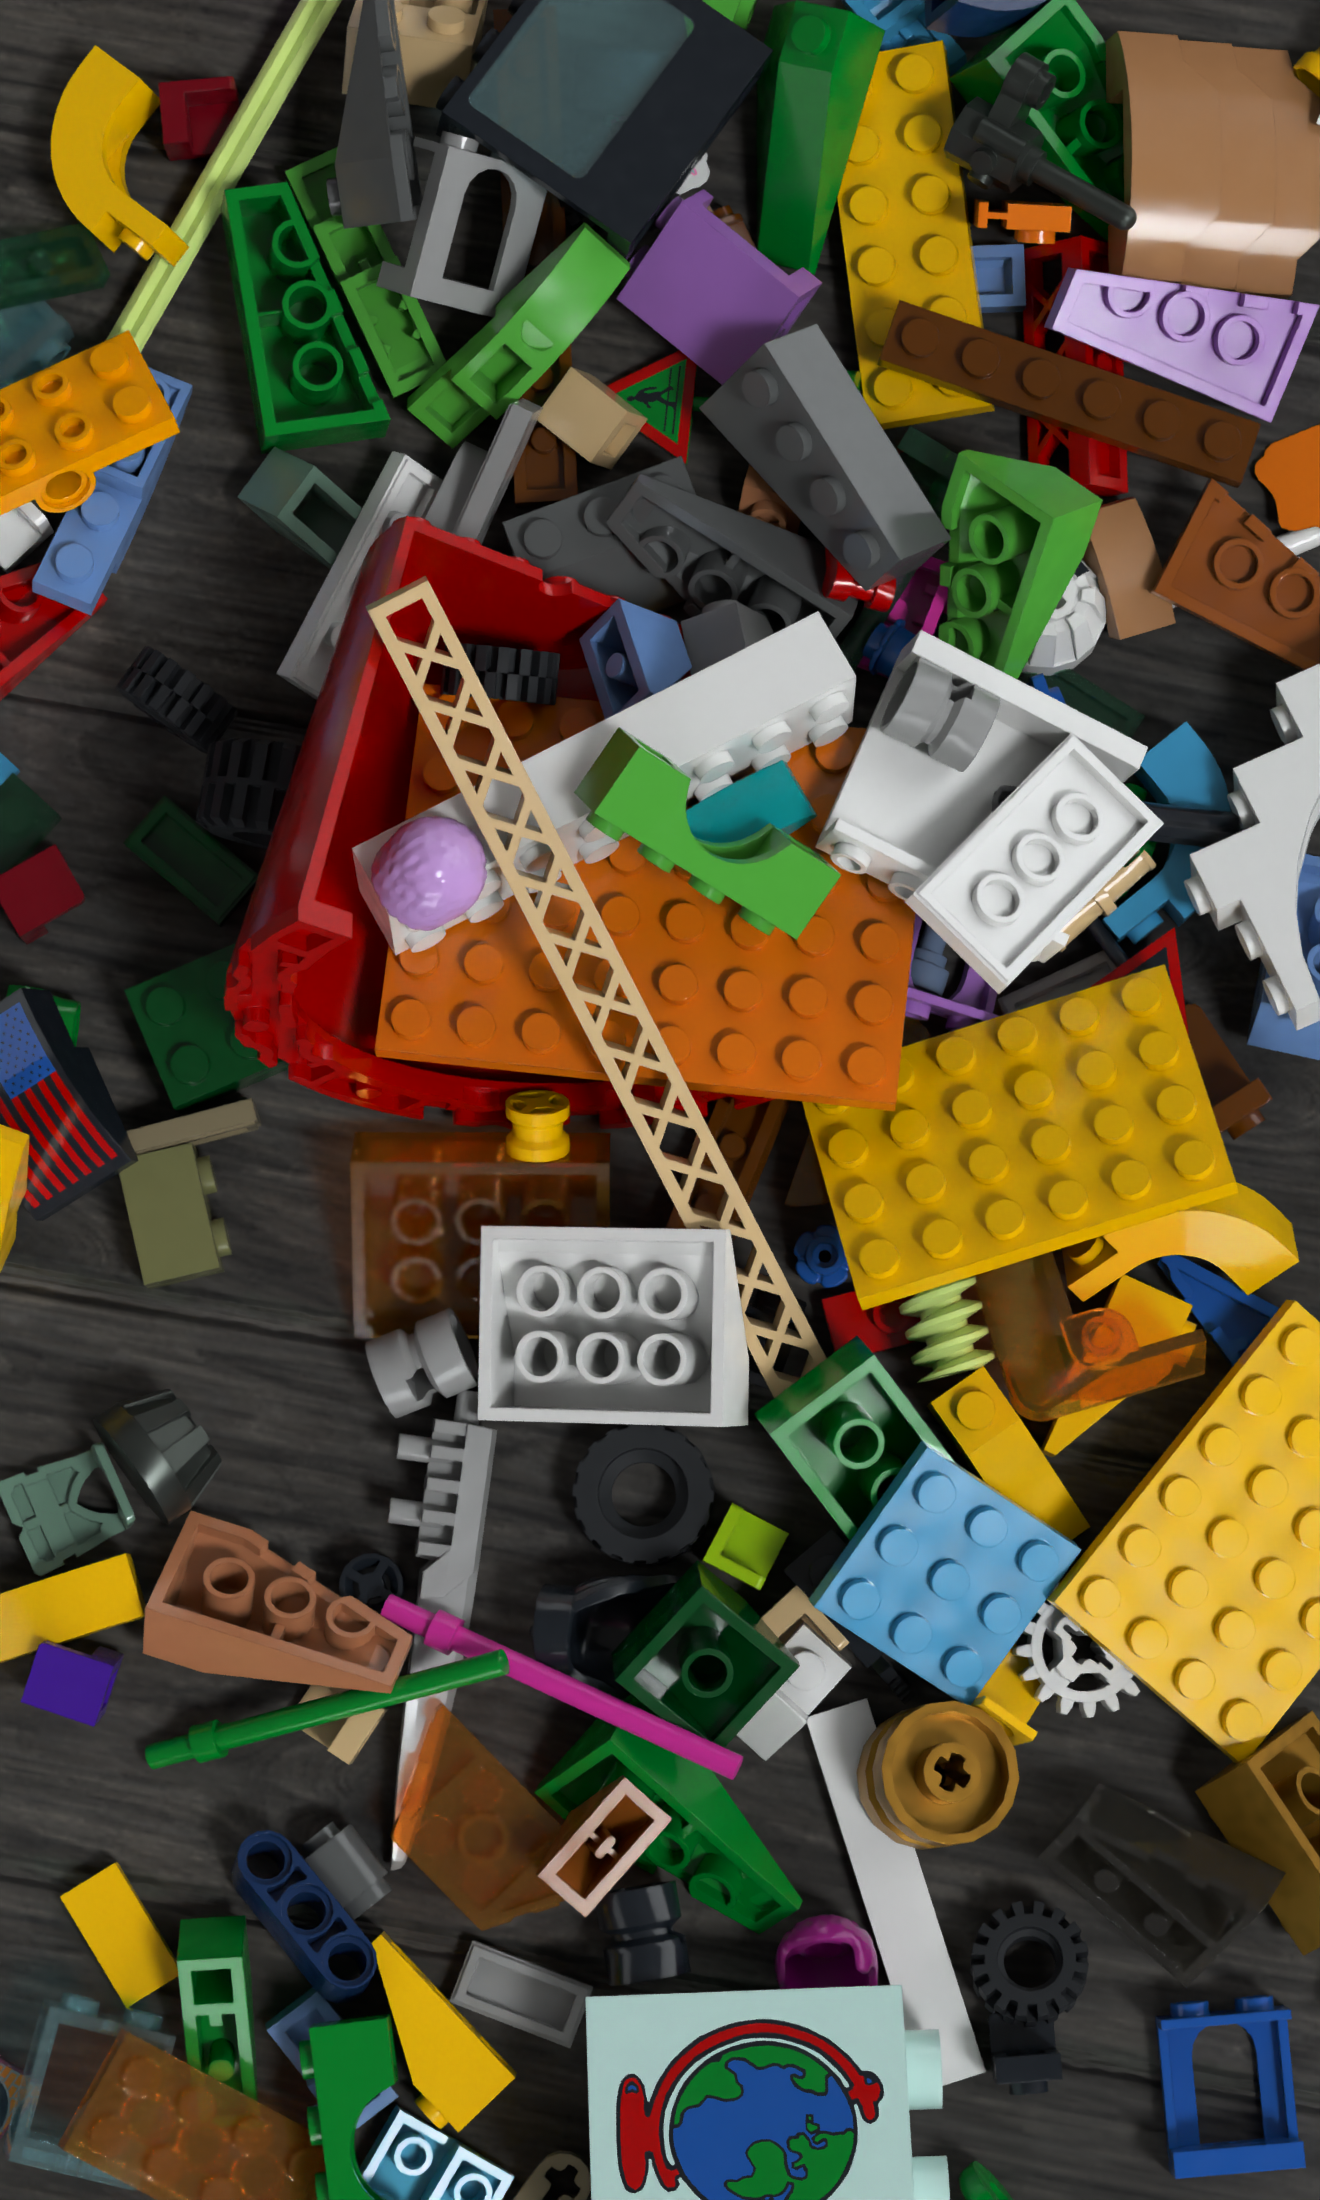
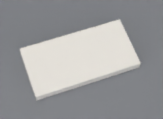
[905,733,1164,994]

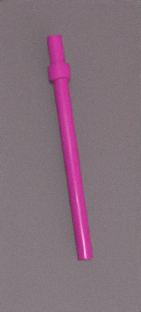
[380,1594,743,1780]

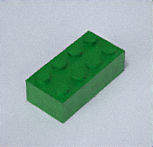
[754,1335,954,1541]

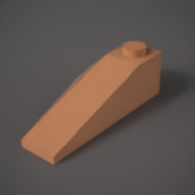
[143,1511,413,1694]

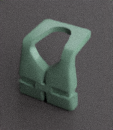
[0,1443,135,1576]

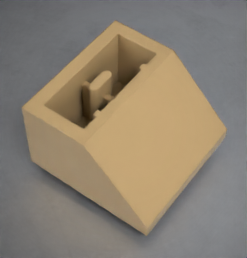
[342,0,488,108]

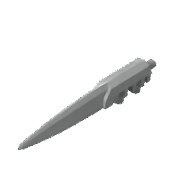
[387,1390,497,1870]

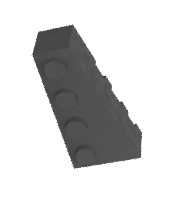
[699,324,951,591]

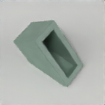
[237,447,362,570]

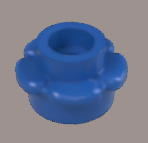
[862,619,916,678]
[794,1225,849,1288]

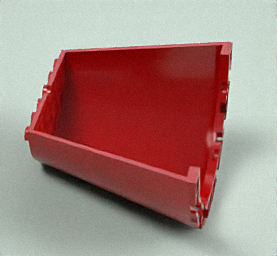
[224,516,774,1129]

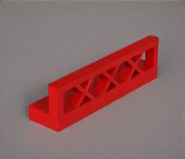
[1023,235,1128,497]

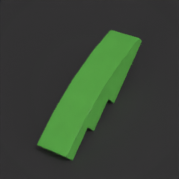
[285,147,446,398]

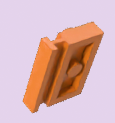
[972,199,1072,244]

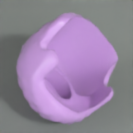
[371,816,487,931]

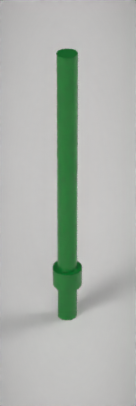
[145,1649,509,1770]

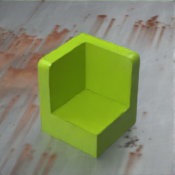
[702,1503,789,1591]

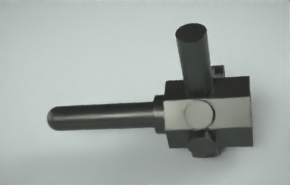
[944,52,1137,230]

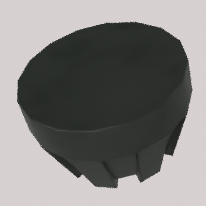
[93,1389,222,1525]

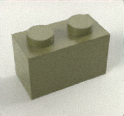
[119,1143,232,1289]

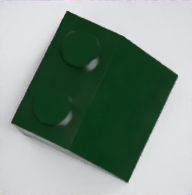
[611,1560,800,1748]

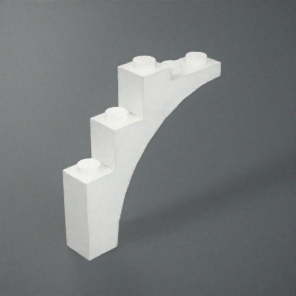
[1184,663,1320,1031]

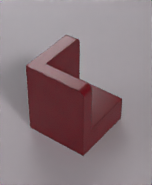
[158,76,240,161]
[0,844,86,945]

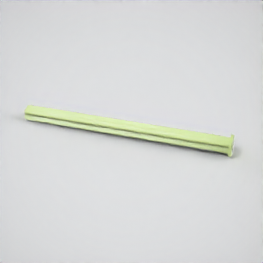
[106,0,342,352]

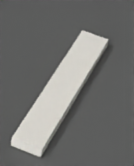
[807,1698,986,2086]

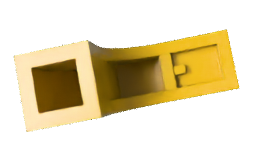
[51,45,189,267]
[1062,1182,1299,1302]

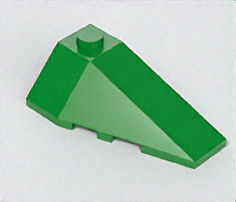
[756,0,885,275]
[949,0,1124,242]

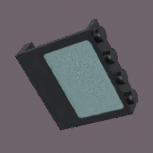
[436,0,773,260]

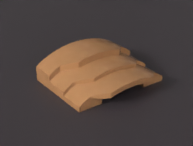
[1106,31,1320,298]

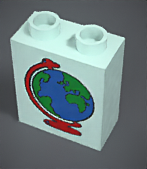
[585,1985,950,2200]

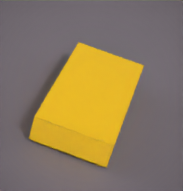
[60,1862,178,2008]

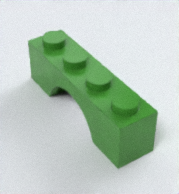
[574,727,841,940]

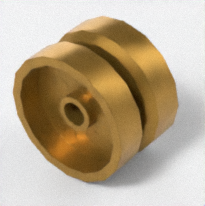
[856,1701,1019,1850]

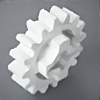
[1012,1583,1140,1718]

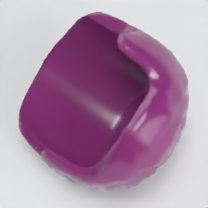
[775,1914,878,1989]

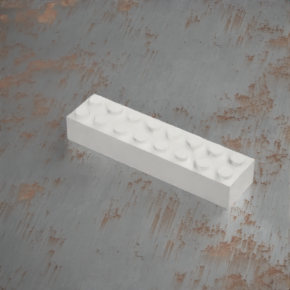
[352,611,856,956]

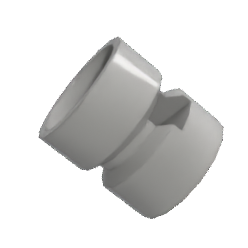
[880,657,1000,772]
[365,1308,479,1418]

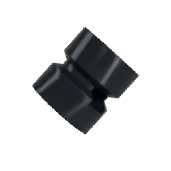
[596,1880,691,1986]

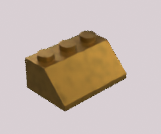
[1195,1710,1320,1956]

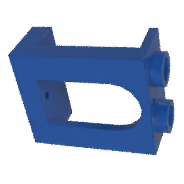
[1155,1995,1306,2179]

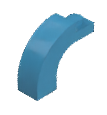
[1102,721,1231,945]

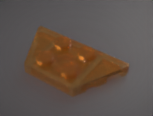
[390,1702,566,1931]

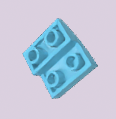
[360,2105,514,2200]

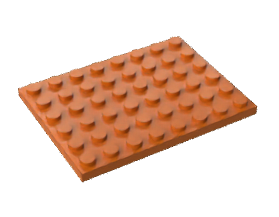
[375,683,916,1111]

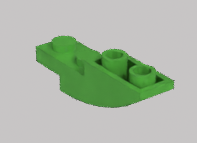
[407,222,630,449]

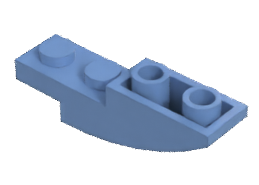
[32,367,193,615]

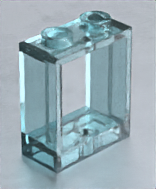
[2,1992,176,2191]

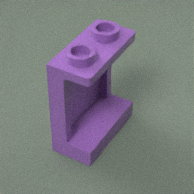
[616,189,822,385]

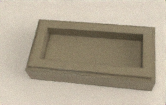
[127,1098,262,1155]

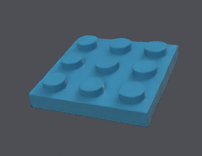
[809,1441,1081,1705]

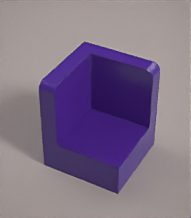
[21,1641,124,1727]

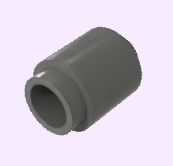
[302,1821,393,1921]

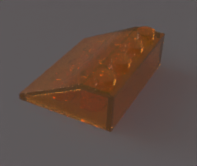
[350,1132,611,1339]

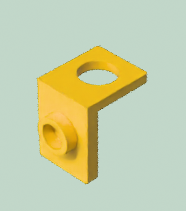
[971,1644,1048,1746]

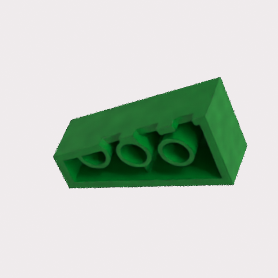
[221,182,391,454]

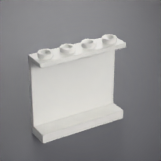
[815,630,1148,963]

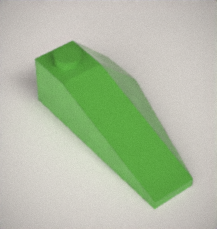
[939,450,1103,679]

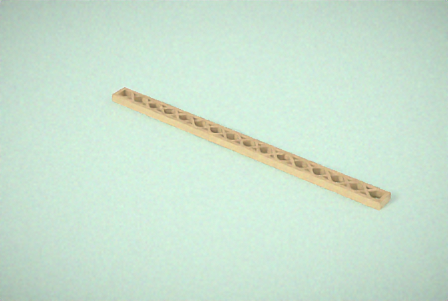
[366,576,827,1398]

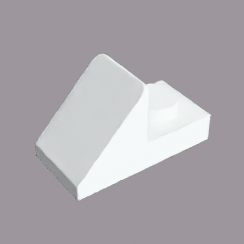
[737,1622,852,1761]

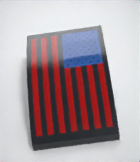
[0,988,139,1221]

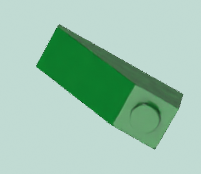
[177,1915,259,2128]

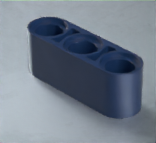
[231,1830,377,2004]

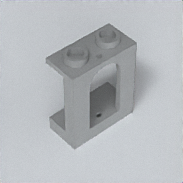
[376,131,547,318]

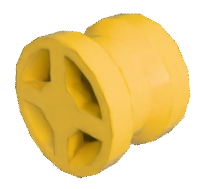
[505,1090,570,1163]

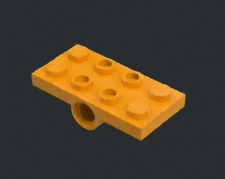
[0,330,180,515]

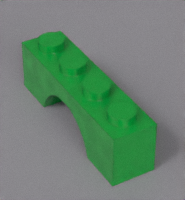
[299,2013,399,2200]

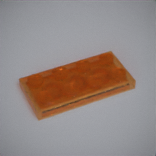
[57,2028,326,2200]

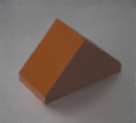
[536,1775,672,1918]

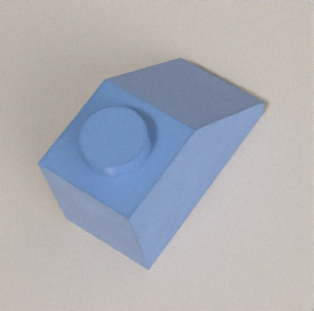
[579,598,692,719]

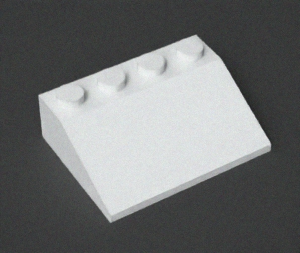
[478,1226,749,1427]

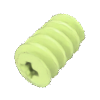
[899,1276,995,1383]

